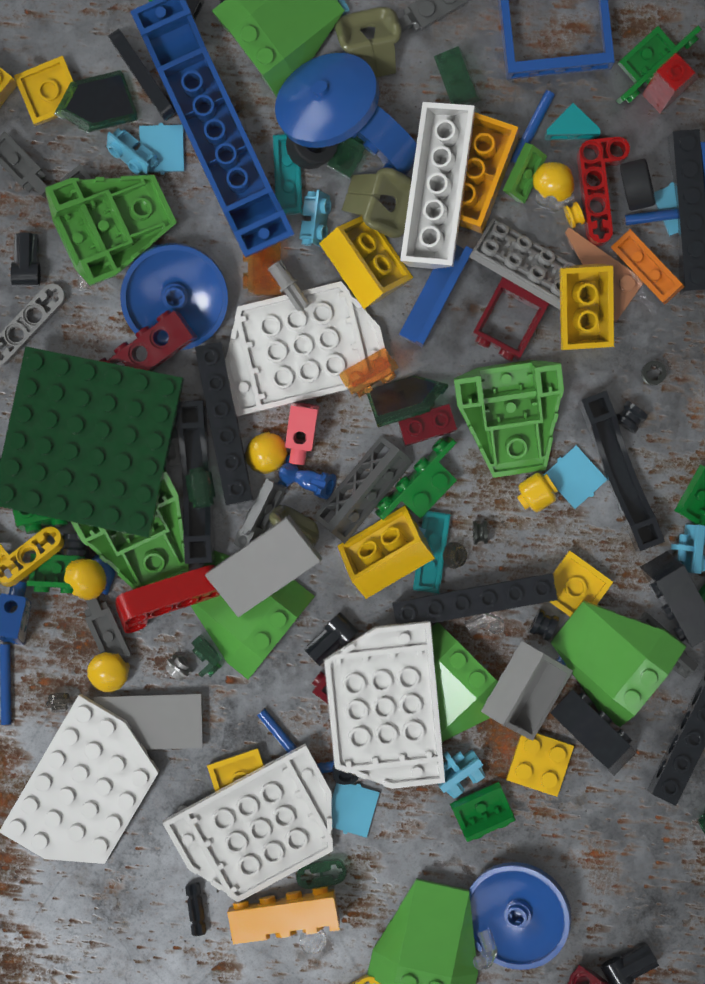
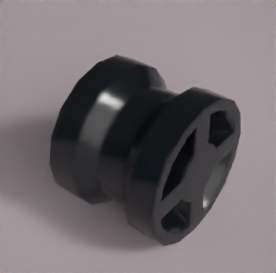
[616,401,648,434]
[62,533,89,556]
[529,608,559,641]

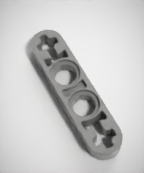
[0,284,66,367]

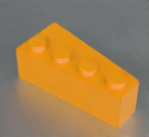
[459,112,520,234]
[227,886,340,944]

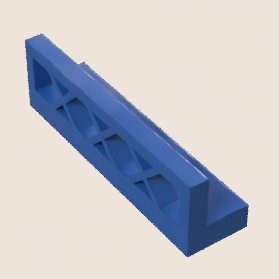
[399,245,473,347]

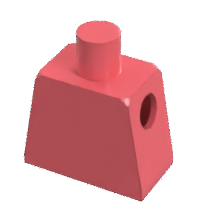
[285,402,320,465]

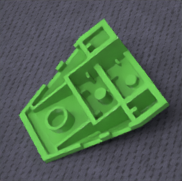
[212,0,345,97]
[45,175,177,286]
[454,360,564,478]
[71,470,189,589]
[191,550,315,679]
[551,600,686,727]
[431,622,498,742]
[367,878,478,984]

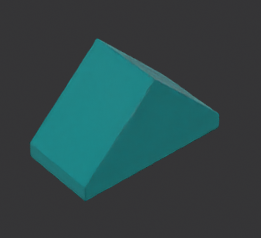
[544,103,600,140]

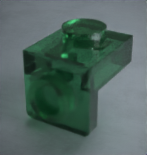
[327,137,366,180]

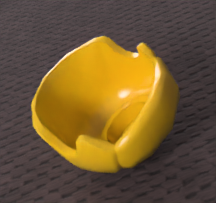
[532,162,574,202]
[245,432,288,474]
[64,559,107,600]
[87,652,130,692]

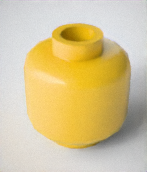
[517,473,558,513]

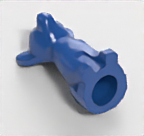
[278,455,336,499]

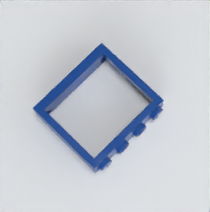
[498,0,615,80]

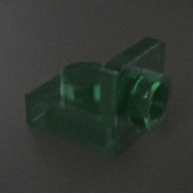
[191,634,223,678]

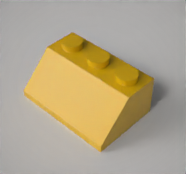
[319,216,413,309]
[560,264,614,350]
[337,505,435,599]

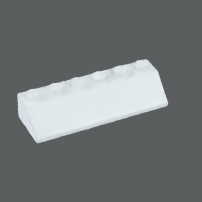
[400,102,476,269]

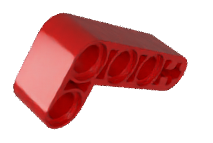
[577,137,630,247]
[115,565,220,633]

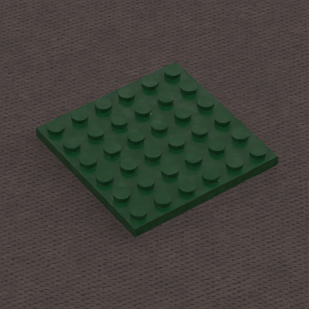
[0,346,184,538]

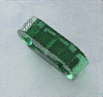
[296,858,347,889]

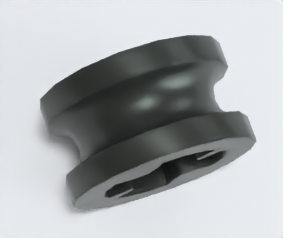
[641,361,667,386]
[473,520,488,545]

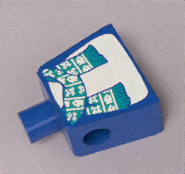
[0,581,31,645]

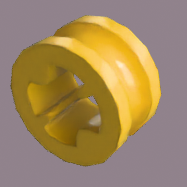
[563,201,585,229]

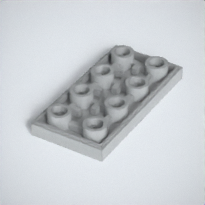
[469,218,575,309]
[205,515,322,617]
[94,693,203,750]

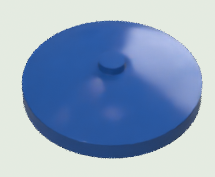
[275,53,380,148]
[120,243,228,350]
[469,862,572,970]

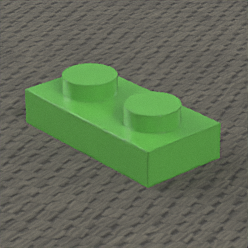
[502,143,547,204]

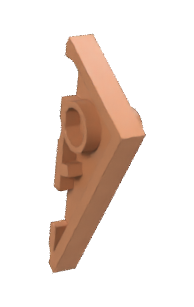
[565,227,643,323]

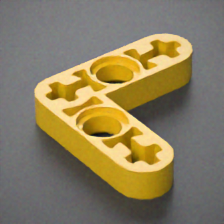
[0,526,64,587]

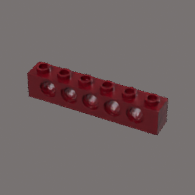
[99,310,198,371]

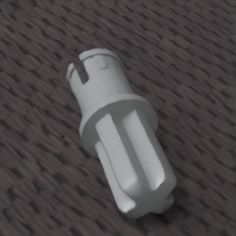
[268,260,309,311]

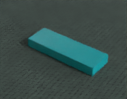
[273,134,303,215]
[413,511,451,594]

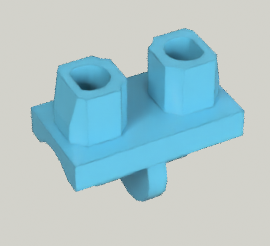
[670,524,705,574]
[438,749,485,799]

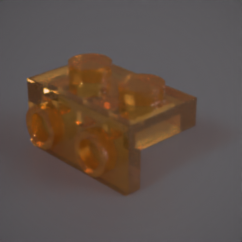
[243,242,281,296]
[339,348,399,398]

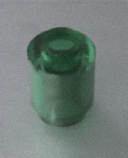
[185,467,216,508]

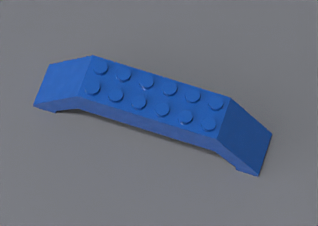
[130,0,295,258]

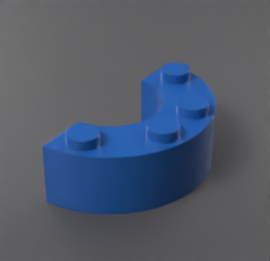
[352,105,417,175]

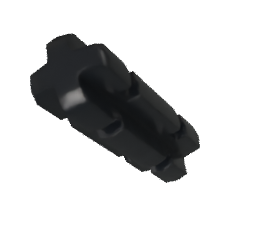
[185,882,206,936]

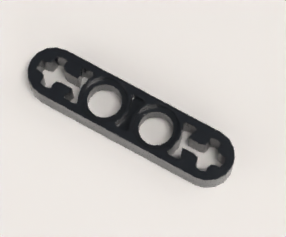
[108,28,176,121]

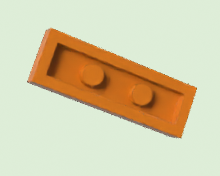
[611,229,685,305]

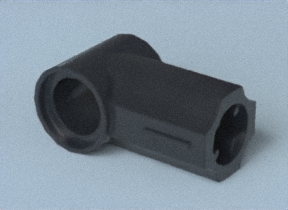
[10,232,41,286]
[304,612,359,666]
[600,944,659,984]

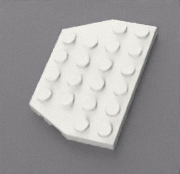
[225,281,393,417]
[324,621,445,789]
[0,693,160,864]
[162,743,333,902]

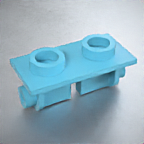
[106,128,159,175]
[299,190,331,248]

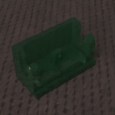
[434,46,481,105]

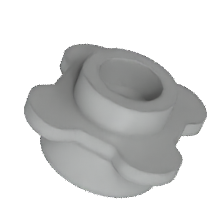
[166,655,193,680]

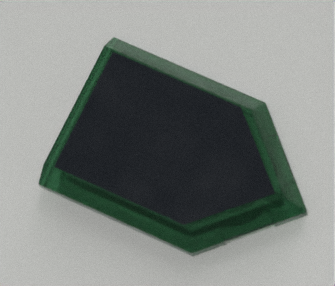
[54,70,138,133]
[365,375,449,428]

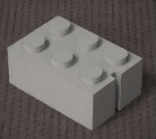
[481,641,573,741]

